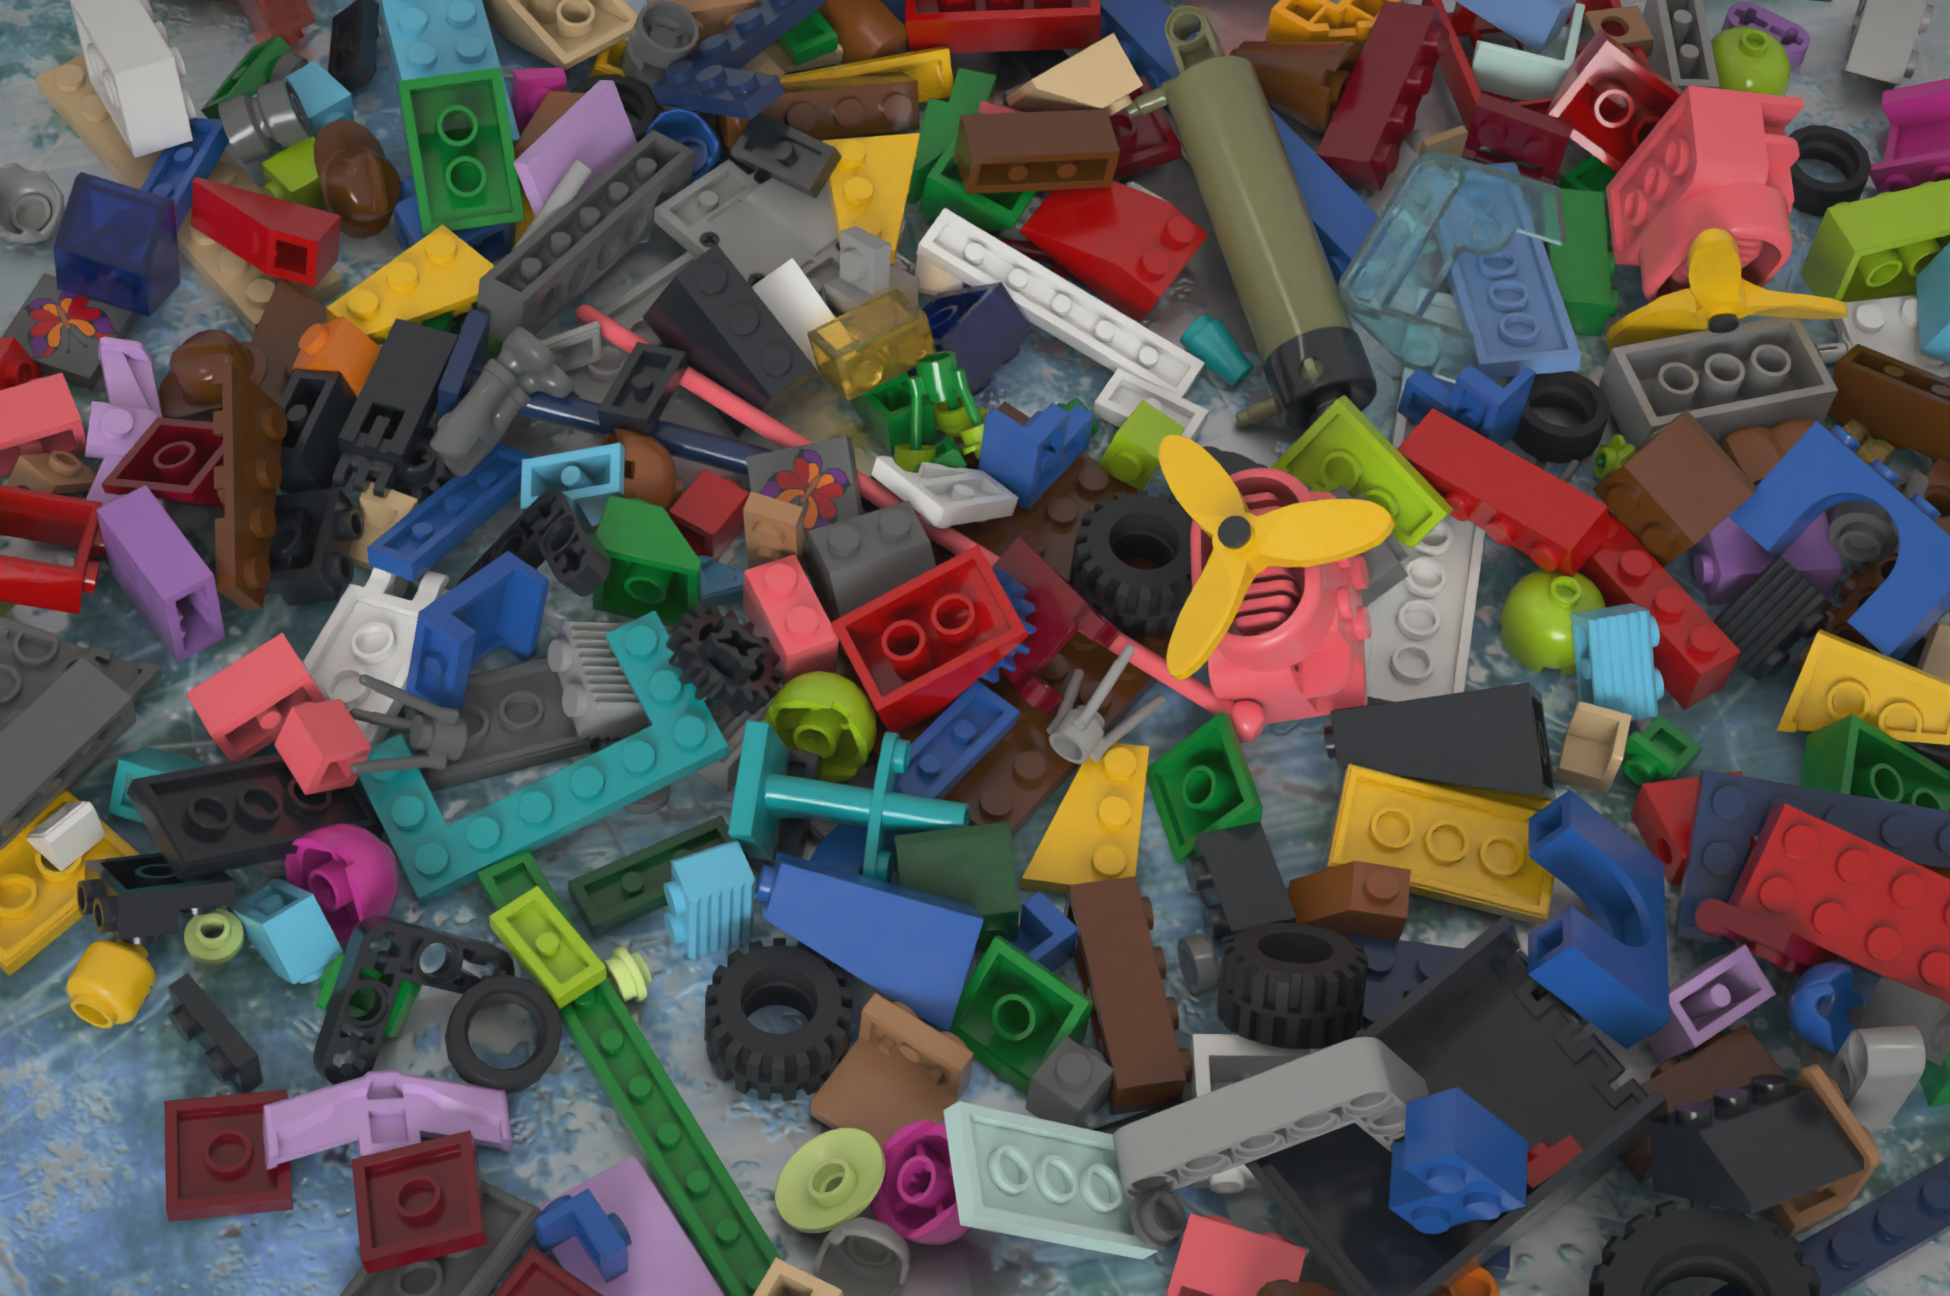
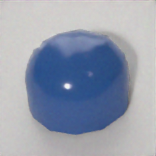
[645,107,722,184]
[1788,961,1864,1057]

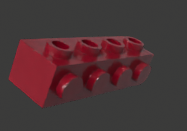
[1316,1,1450,191]

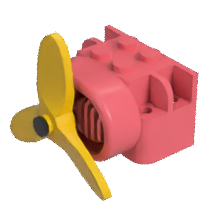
[1606,85,1848,353]
[1158,435,1395,724]

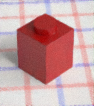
[669,468,749,562]

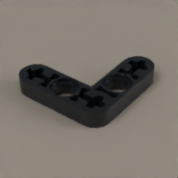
[456,488,611,597]
[313,916,515,1085]

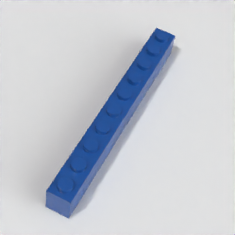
[1101,0,1405,299]

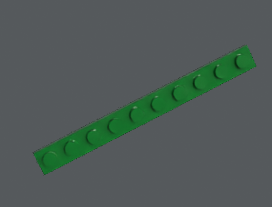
[477,849,782,1296]

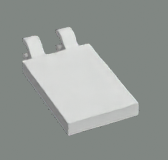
[303,567,450,747]

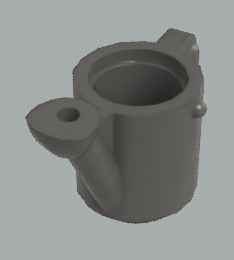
[1825,468,1929,563]

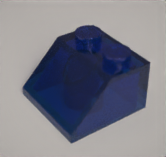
[53,172,181,317]
[888,282,1033,396]

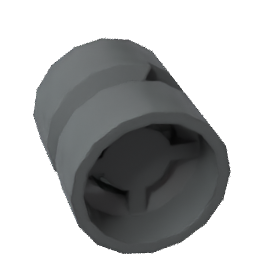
[621,0,699,92]
[218,77,312,164]

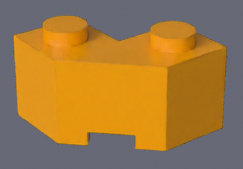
[1265,0,1402,50]

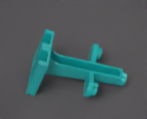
[728,721,970,883]

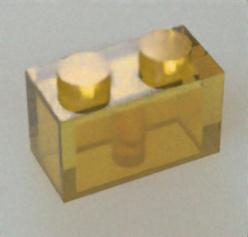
[807,288,936,401]

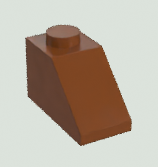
[1288,861,1411,941]

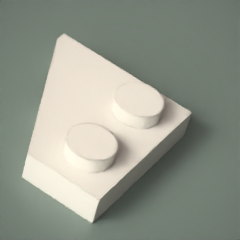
[871,456,1018,529]

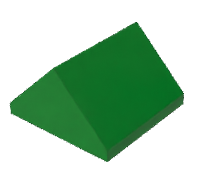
[1146,712,1263,864]
[939,935,1093,1095]

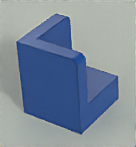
[1010,890,1078,972]

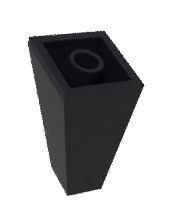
[1324,683,1556,802]

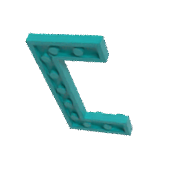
[359,610,730,906]

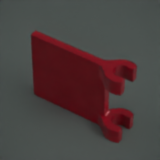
[992,536,1122,715]

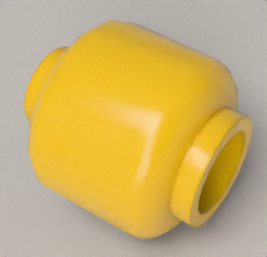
[66,938,157,1029]

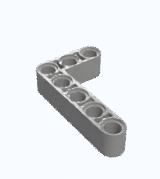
[1773,959,1926,1132]
[1113,1037,1429,1198]

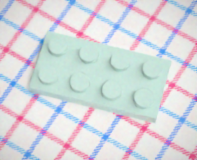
[943,1101,1158,1260]

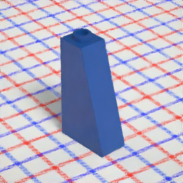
[754,852,984,1030]

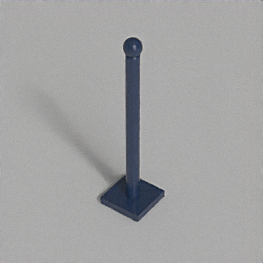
[437,309,887,513]

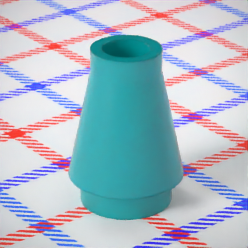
[1179,313,1254,388]

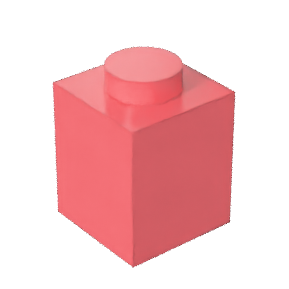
[274,699,372,795]

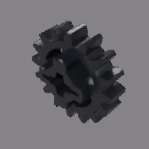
[666,604,783,717]

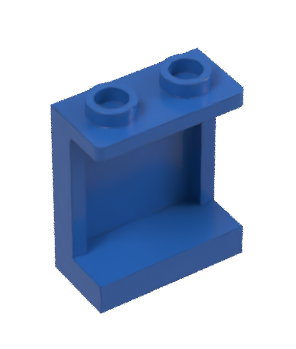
[405,551,549,712]

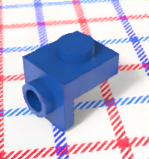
[535,1189,632,1283]

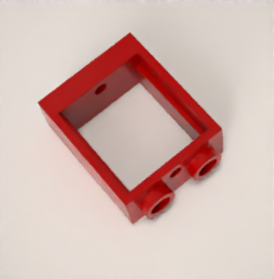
[0,485,106,614]

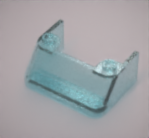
[1338,152,1566,384]

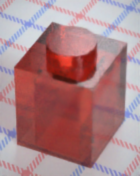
[238,0,316,44]

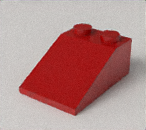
[1019,181,1209,323]
[831,545,1029,733]

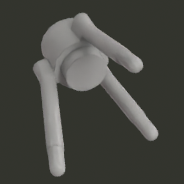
[1047,644,1166,764]

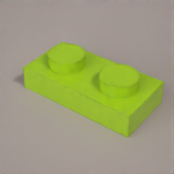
[489,886,607,1010]

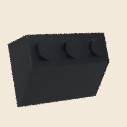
[643,243,820,439]
[1650,1074,1864,1215]

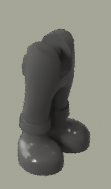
[430,326,576,477]

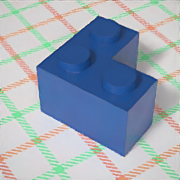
[1389,1087,1528,1234]

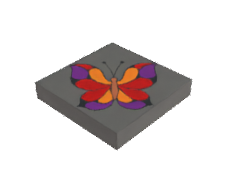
[1,273,140,390]
[746,436,864,555]

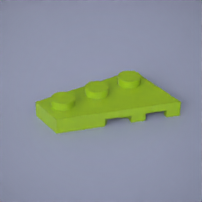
[1271,395,1454,548]

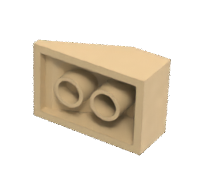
[482,0,638,71]

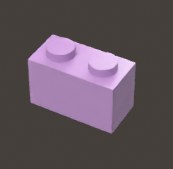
[1645,944,1776,1062]

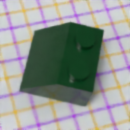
[894,821,1019,949]

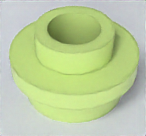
[184,909,244,966]
[602,946,652,1003]

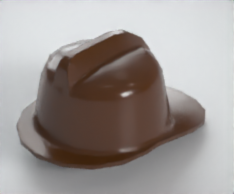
[313,119,401,239]
[158,329,267,419]

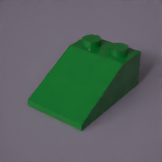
[396,67,525,235]
[1799,714,1950,811]

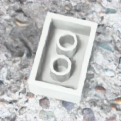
[70,0,196,158]

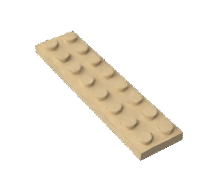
[36,54,344,334]

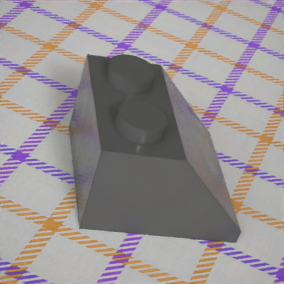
[806,501,936,622]

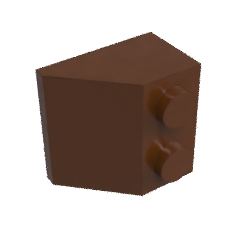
[1592,410,1758,568]

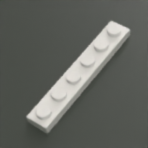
[916,208,1205,398]

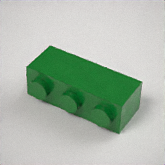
[1535,187,1618,337]

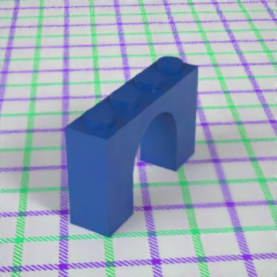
[1729,421,1950,661]
[1528,790,1670,1049]

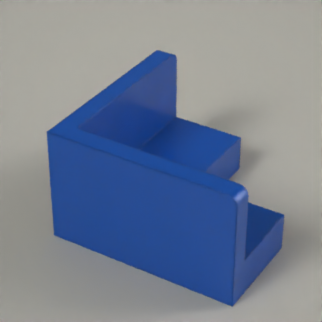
[1397,364,1536,446]
[978,403,1094,511]

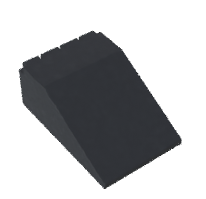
[1245,915,1669,1296]

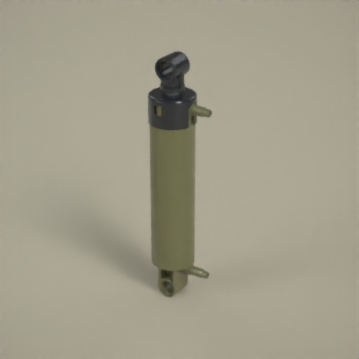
[1124,5,1377,431]

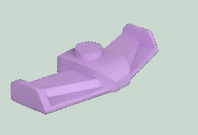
[85,337,163,507]
[263,1070,513,1170]

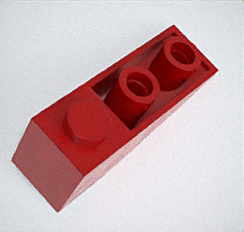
[191,177,341,287]

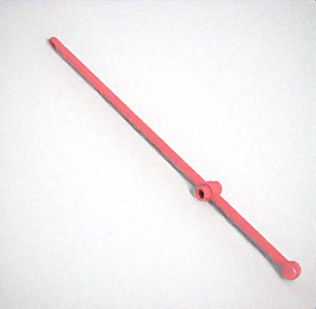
[575,304,1267,743]

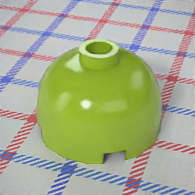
[1711,26,1791,96]
[1500,569,1606,674]
[763,671,877,782]

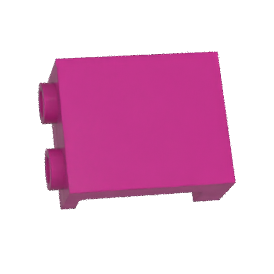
[1869,78,1950,194]

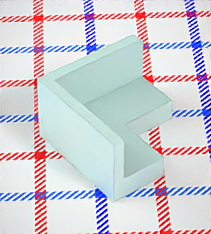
[1471,3,1585,101]

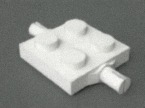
[1814,295,1950,380]

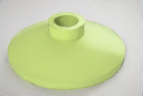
[775,1128,886,1233]

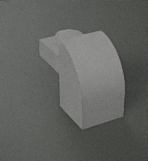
[824,226,919,335]

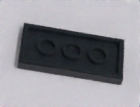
[127,754,384,880]

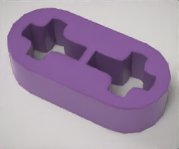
[1721,2,1810,68]

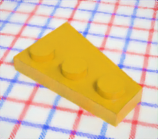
[822,133,920,264]
[326,224,494,345]
[1776,629,1950,745]
[1020,742,1149,895]

